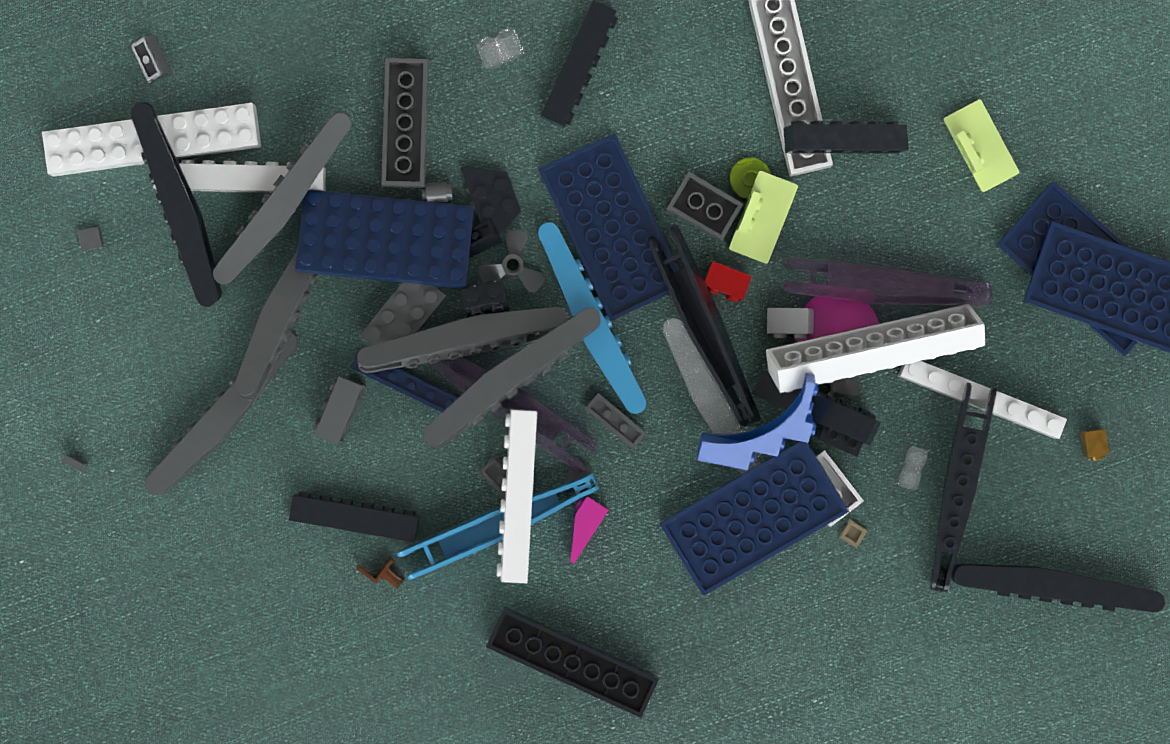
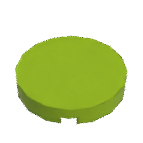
[729,157,771,199]

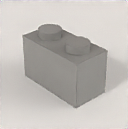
[767,308,814,339]

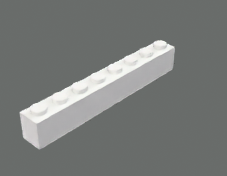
[153,160,326,193]
[898,361,1067,439]
[497,409,537,583]

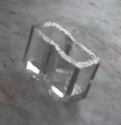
[476,28,525,71]
[895,445,927,491]

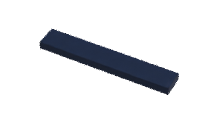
[350,349,459,413]

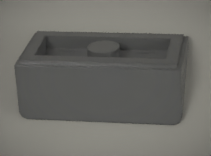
[130,35,171,83]

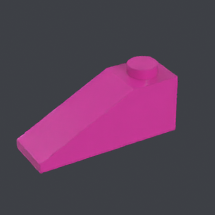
[570,496,608,564]

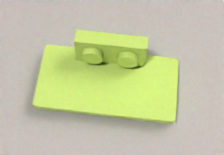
[943,99,1019,192]
[729,171,798,264]

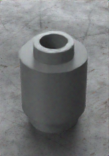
[422,181,453,203]

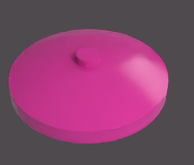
[795,291,879,343]

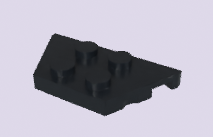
[461,167,521,234]

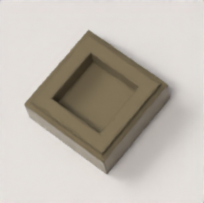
[838,519,868,548]

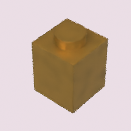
[1080,429,1109,461]

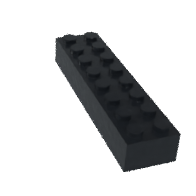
[486,606,659,718]

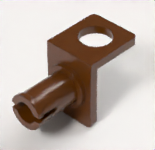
[356,556,405,589]

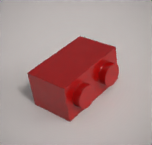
[704,261,752,303]

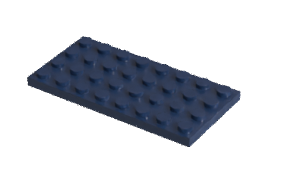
[538,133,679,321]
[996,181,1137,356]
[295,190,474,289]
[1023,221,1170,353]
[660,441,849,596]

